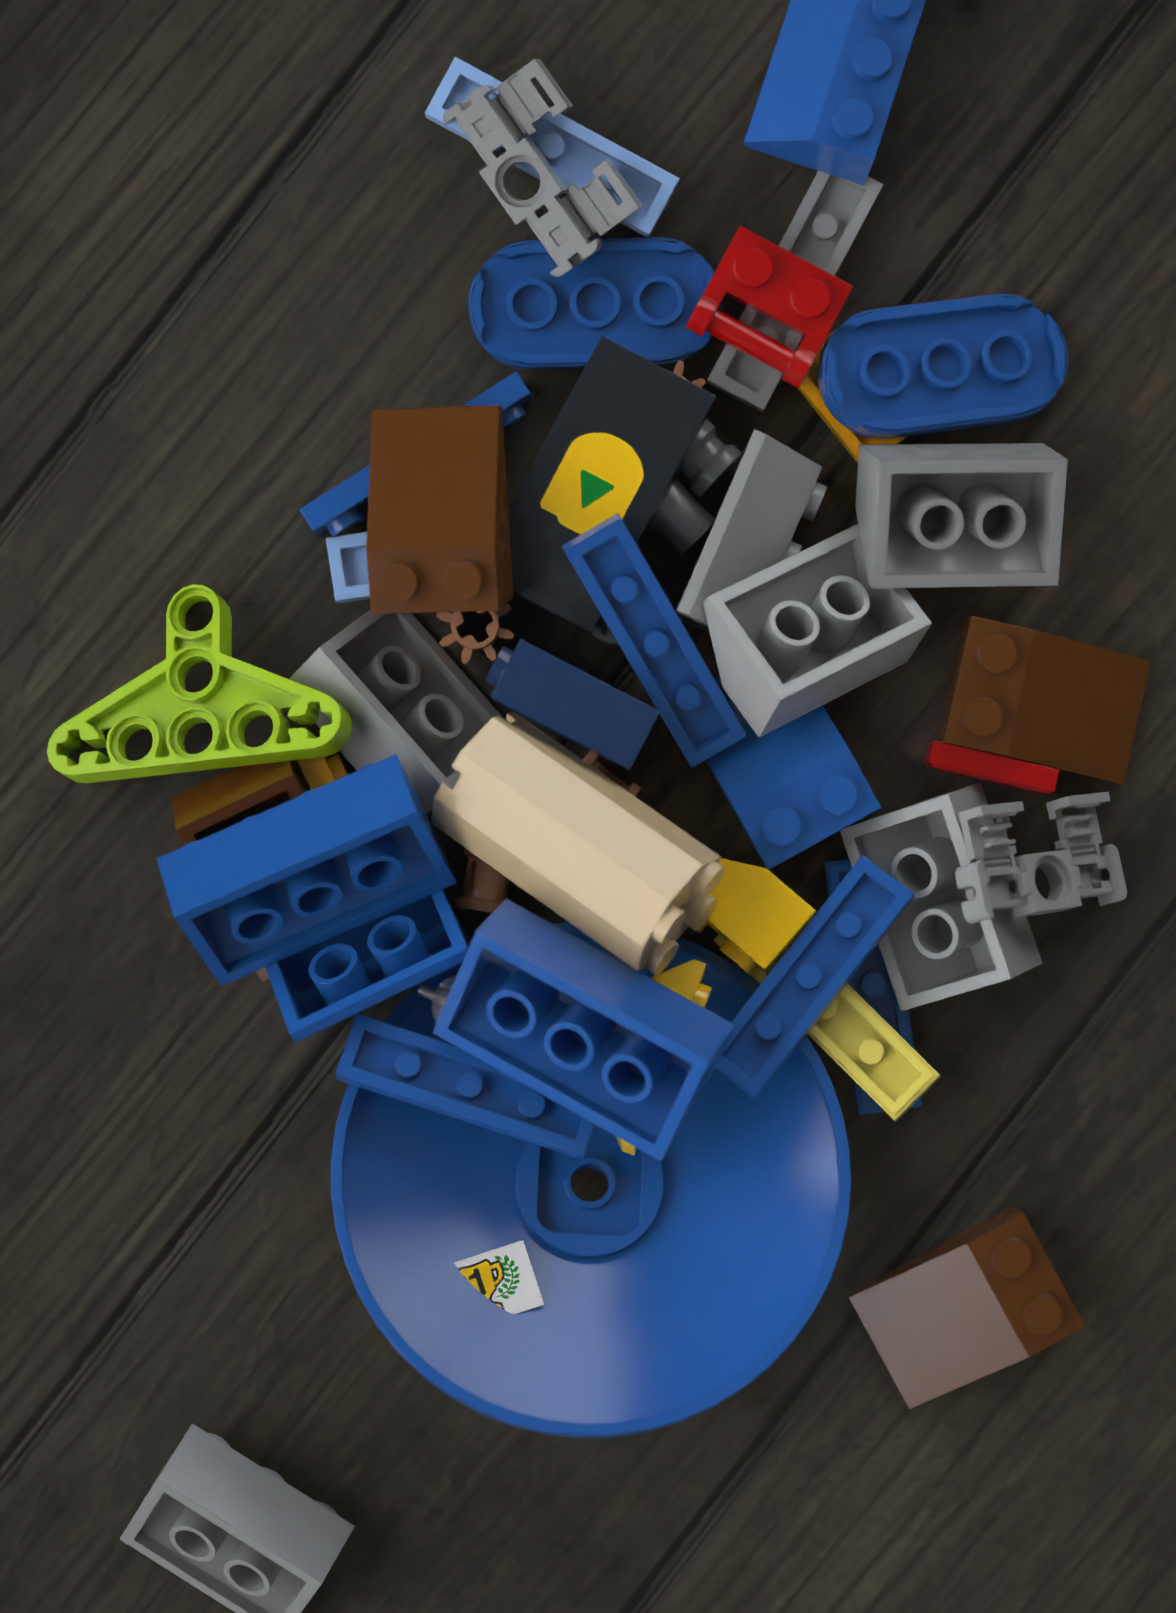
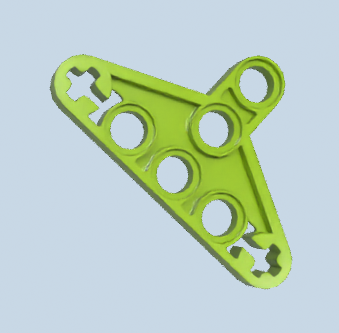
[47,584,352,783]

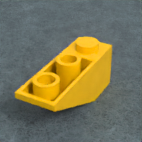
[697,858,816,975]

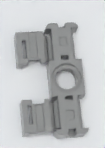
[443,59,644,277]
[955,792,1127,924]

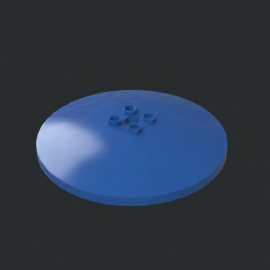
[331,922,851,1438]

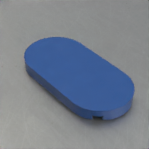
[468,237,723,370]
[817,294,1068,439]

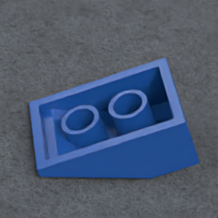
[705,677,881,870]

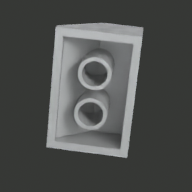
[676,429,827,633]
[855,443,1068,589]
[703,524,932,738]
[289,609,501,815]
[840,782,1043,1011]
[120,1423,355,1613]

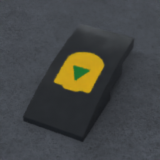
[508,336,716,636]

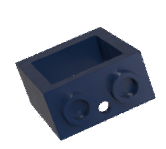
[486,639,660,771]

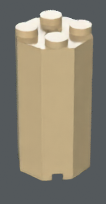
[431,712,725,976]

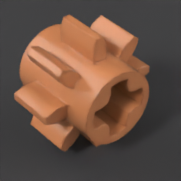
[436,604,515,665]

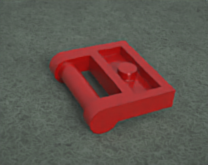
[685,226,853,389]

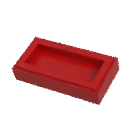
[923,741,1059,794]

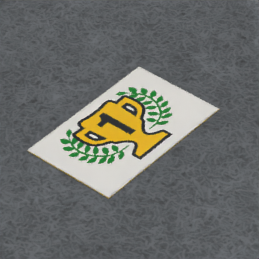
[454,1240,544,1315]

